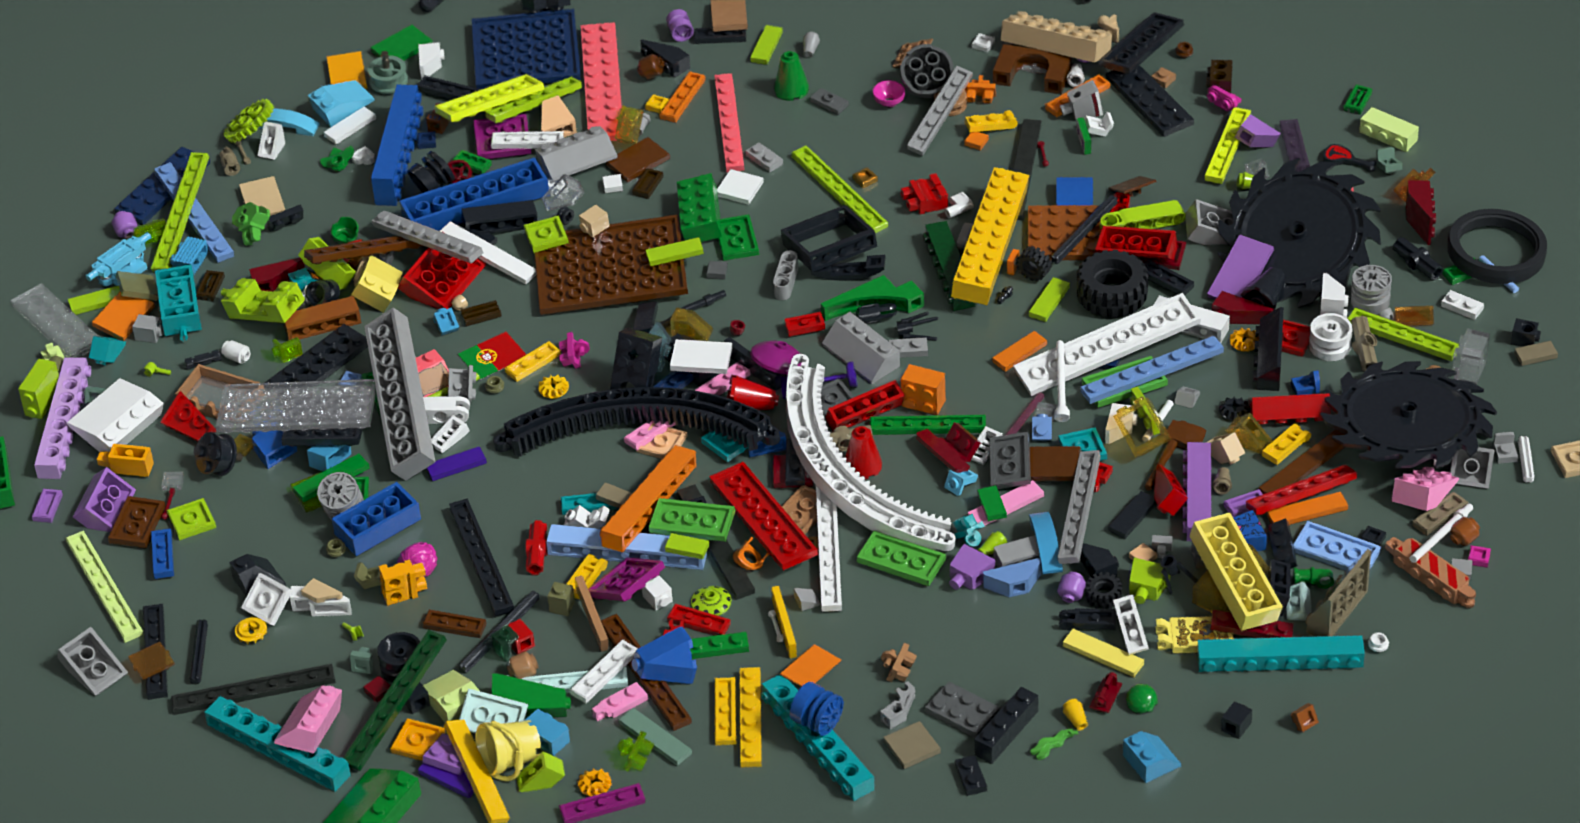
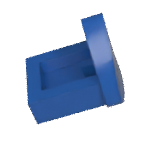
[1291,370,1320,395]

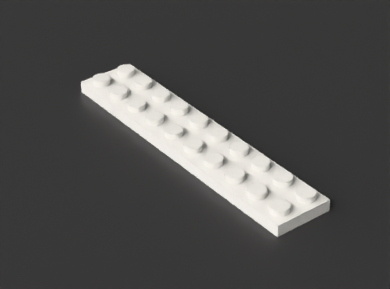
[1013,293,1201,396]

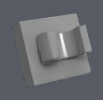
[1152,535,1173,559]

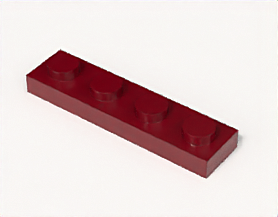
[1210,610,1293,638]

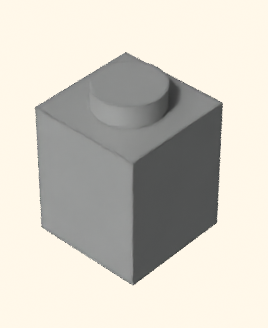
[132,314,164,343]

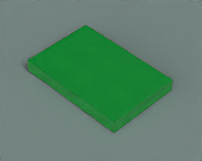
[371,24,433,61]
[718,214,759,261]

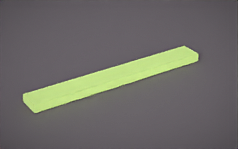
[65,531,143,643]

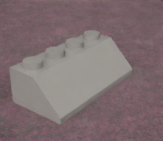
[535,126,618,181]
[822,312,900,384]

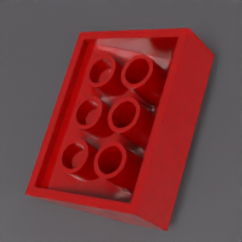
[398,231,486,309]

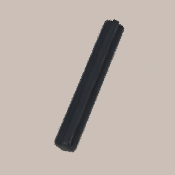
[189,619,208,684]

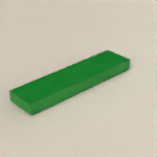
[293,453,370,503]

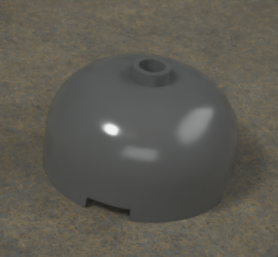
[900,44,954,99]

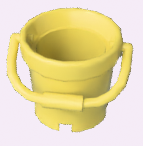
[475,720,541,782]

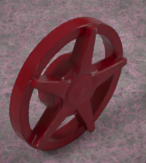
[447,160,472,184]

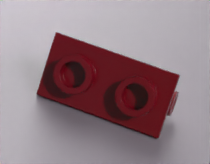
[1089,672,1123,714]

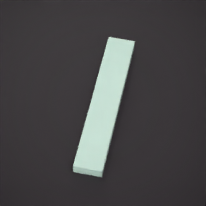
[522,667,628,693]

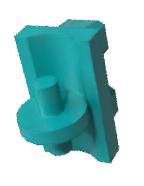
[953,514,985,547]

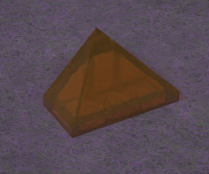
[1395,306,1434,326]

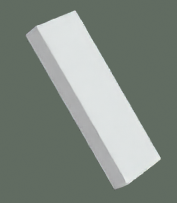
[324,107,376,144]

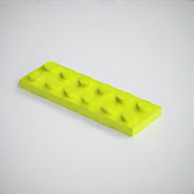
[434,74,544,122]

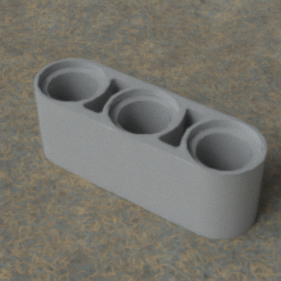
[773,251,798,300]

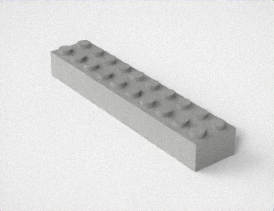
[364,308,436,481]

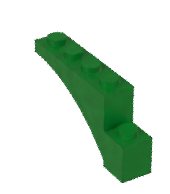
[821,275,924,321]

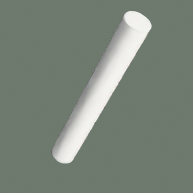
[1142,400,1174,443]

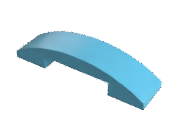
[258,109,319,136]

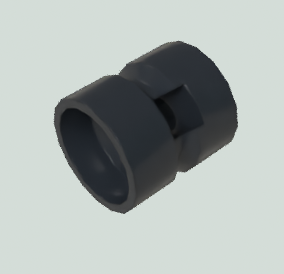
[306,279,340,305]

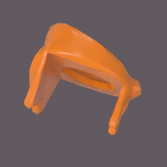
[733,537,769,570]

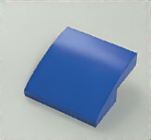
[1056,177,1093,205]

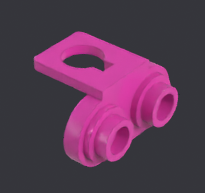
[1207,85,1241,112]

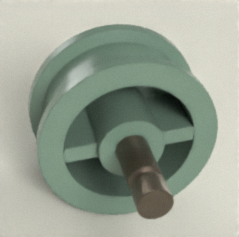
[368,51,408,95]

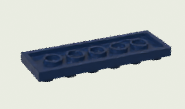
[114,146,210,225]

